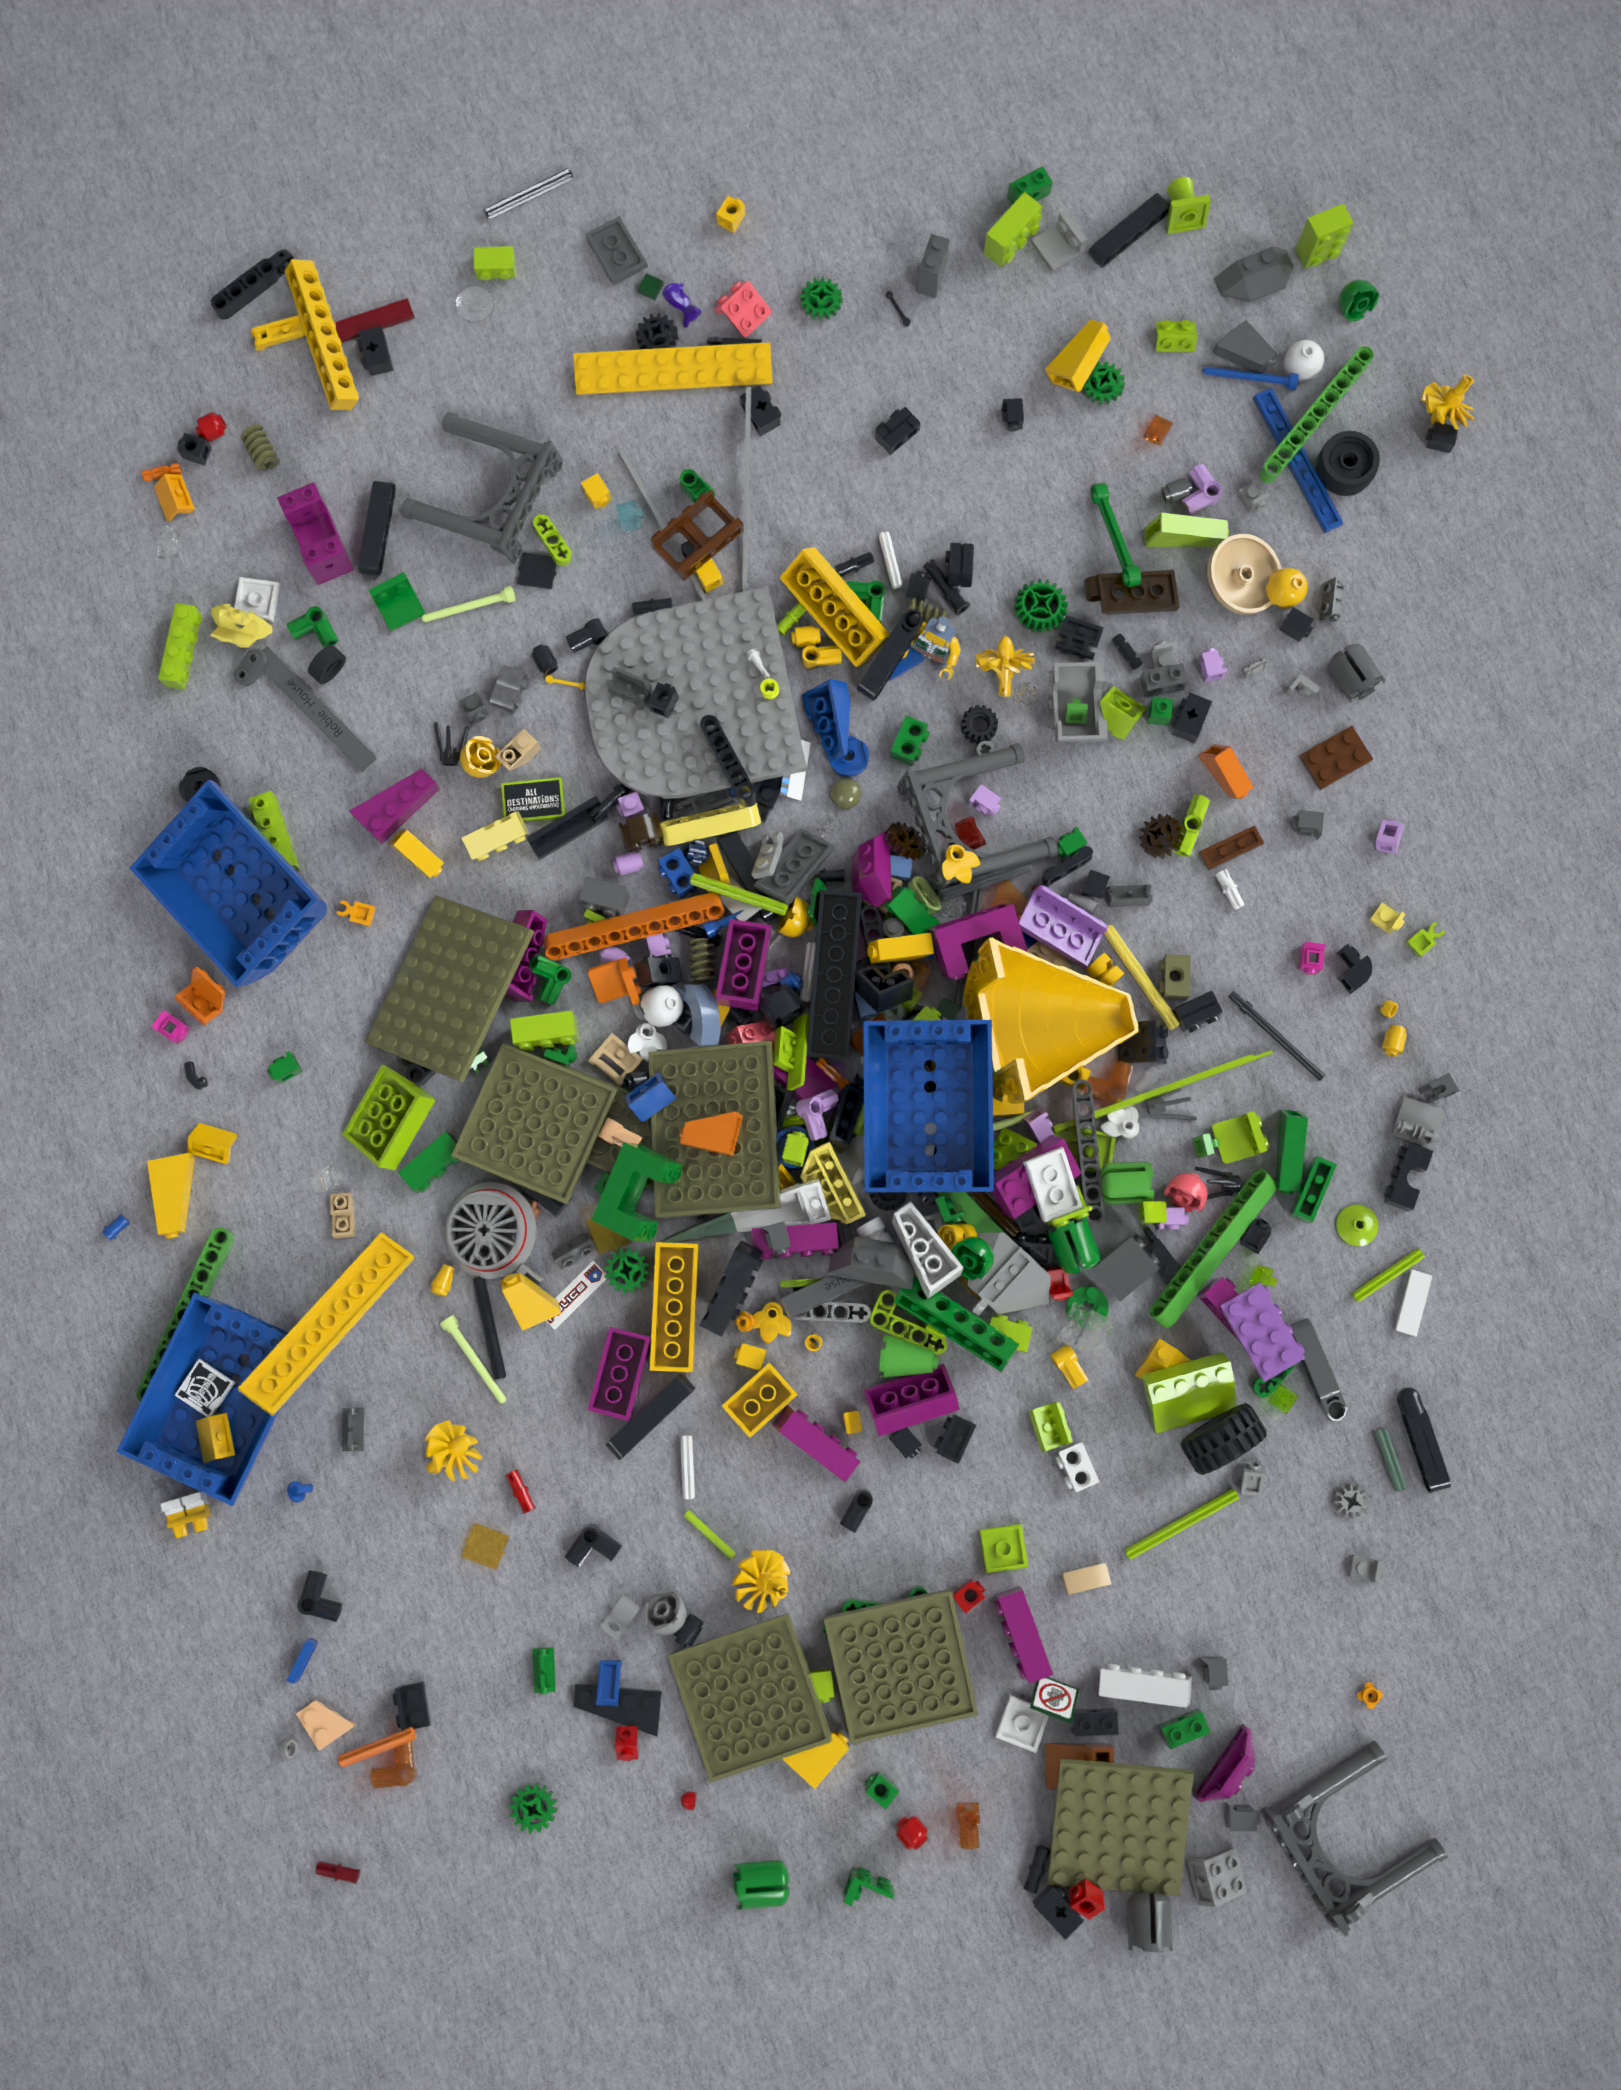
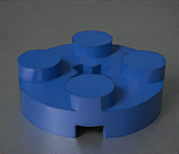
[829,736,869,777]

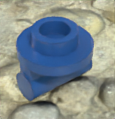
[780,971,803,991]
[287,1481,313,1503]

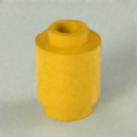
[791,625,821,648]
[1382,1025,1407,1057]

